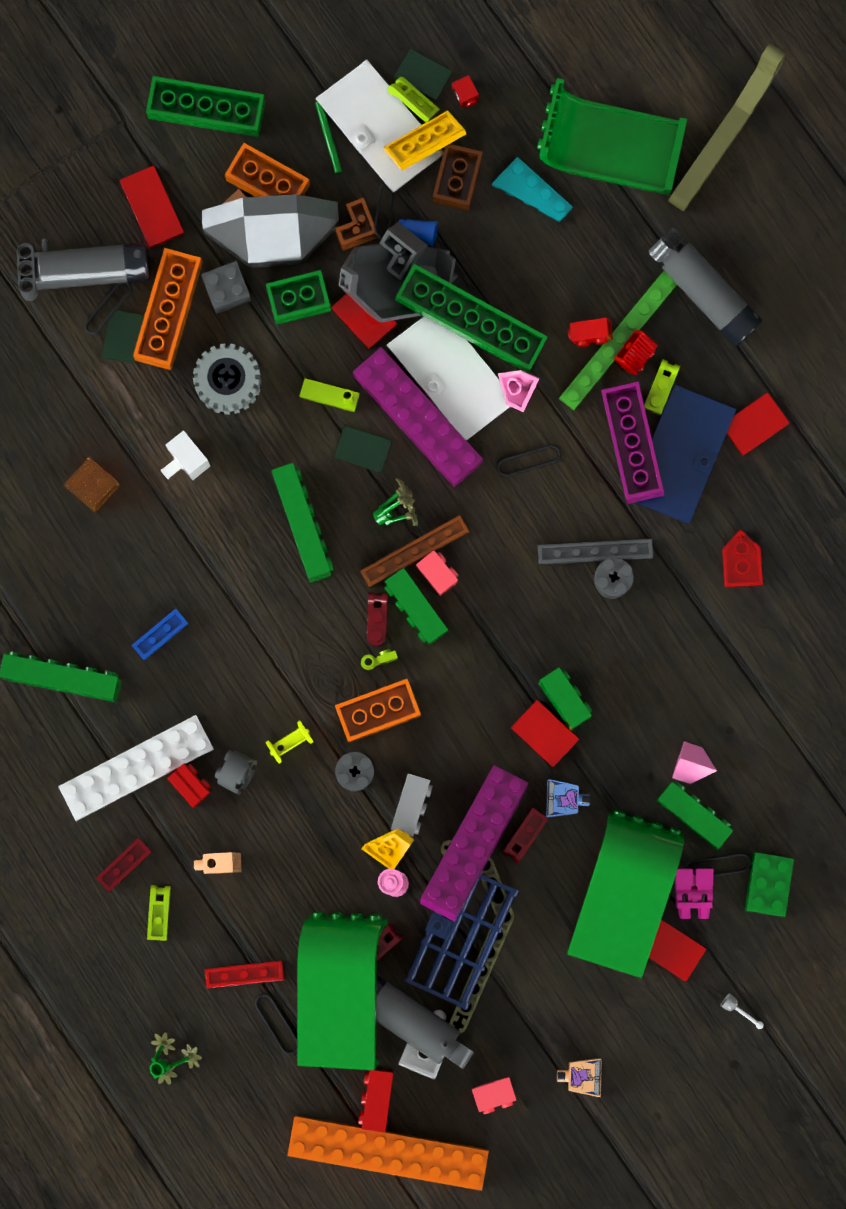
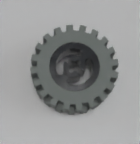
[193,343,262,415]

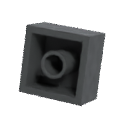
[201,261,251,314]

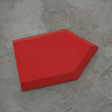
[722,529,763,587]

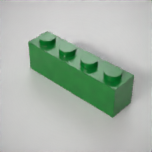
[384,568,448,645]
[657,782,733,849]

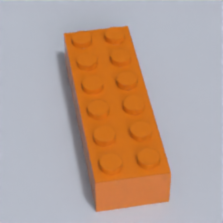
[133,248,203,370]

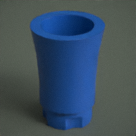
[399,219,438,247]

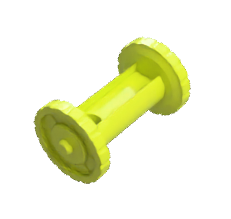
[265,721,313,764]

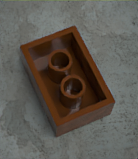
[432,144,483,211]

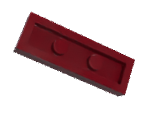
[96,838,152,892]

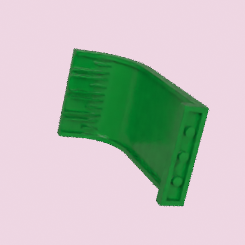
[537,78,687,196]
[567,810,684,978]
[297,911,388,1070]

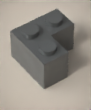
[379,222,427,280]

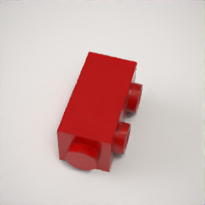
[568,318,613,347]

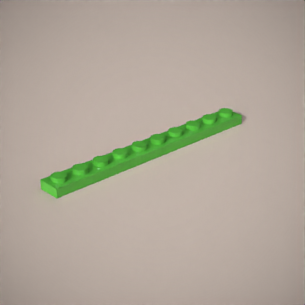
[559,271,677,411]

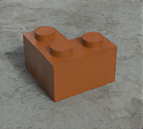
[335,198,378,251]

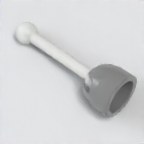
[721,993,764,1029]

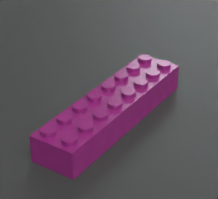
[353,347,483,488]
[420,765,528,922]

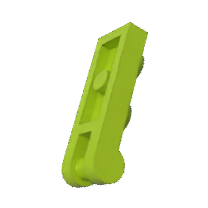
[388,77,440,122]
[644,359,680,416]
[147,885,171,941]

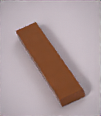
[360,515,469,588]

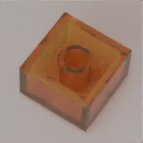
[64,457,120,513]

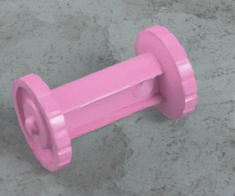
[378,869,409,897]

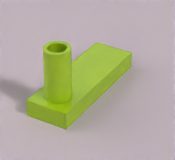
[300,378,360,412]

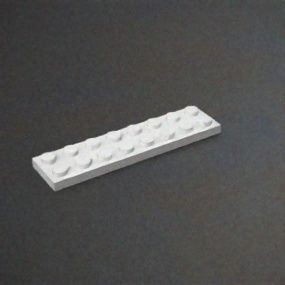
[58,715,214,821]

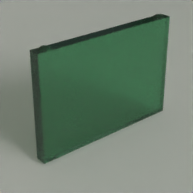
[394,49,452,101]
[102,310,144,363]
[334,426,392,473]

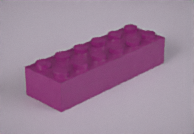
[601,381,664,504]

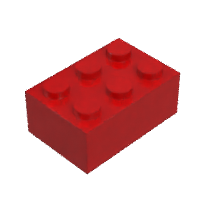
[359,1068,393,1133]

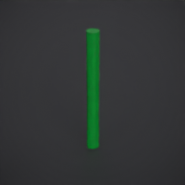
[315,102,342,174]

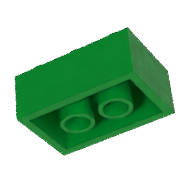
[266,270,331,325]
[538,667,592,731]
[744,852,794,917]

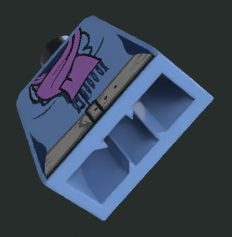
[546,780,590,817]

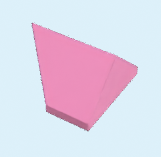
[498,370,539,412]
[672,741,717,784]

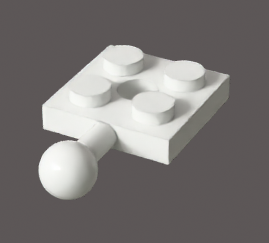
[398,1010,446,1080]

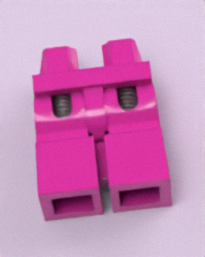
[675,868,714,919]

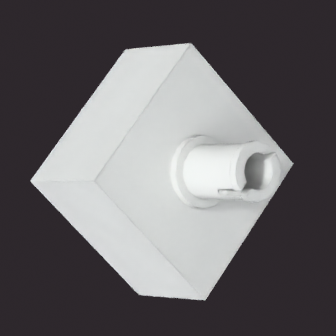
[161,430,210,480]

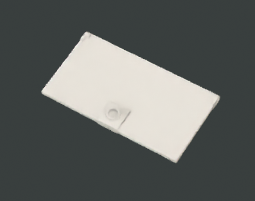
[316,60,444,193]
[387,317,511,441]

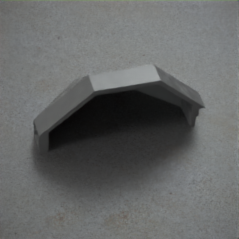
[202,194,339,268]
[339,244,459,323]

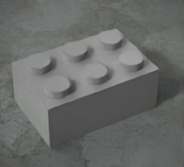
[391,774,433,838]

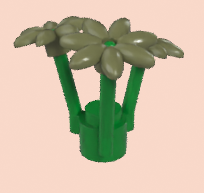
[373,478,418,526]
[150,1032,202,1085]

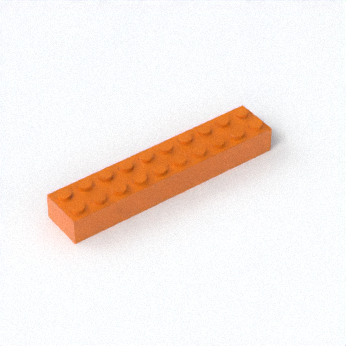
[287,1115,489,1191]

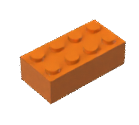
[225,143,310,197]
[335,679,421,743]

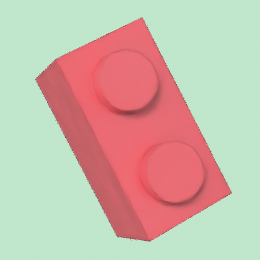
[416,551,458,596]
[471,1076,516,1114]

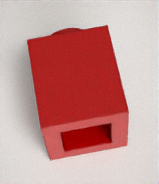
[452,75,479,108]

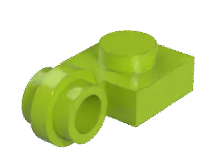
[361,649,398,670]

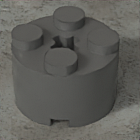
[594,558,634,599]
[215,750,257,795]
[335,752,374,792]

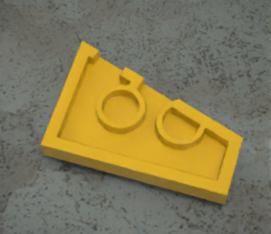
[362,829,414,869]

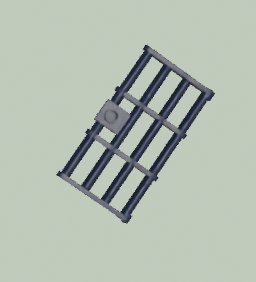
[403,875,519,1010]

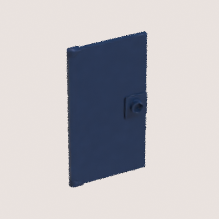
[634,385,737,524]

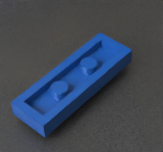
[131,609,189,661]

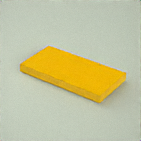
[384,111,466,171]

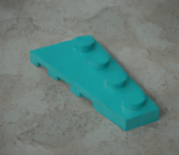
[492,157,573,222]

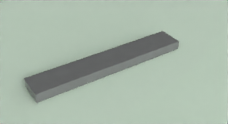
[537,539,653,565]

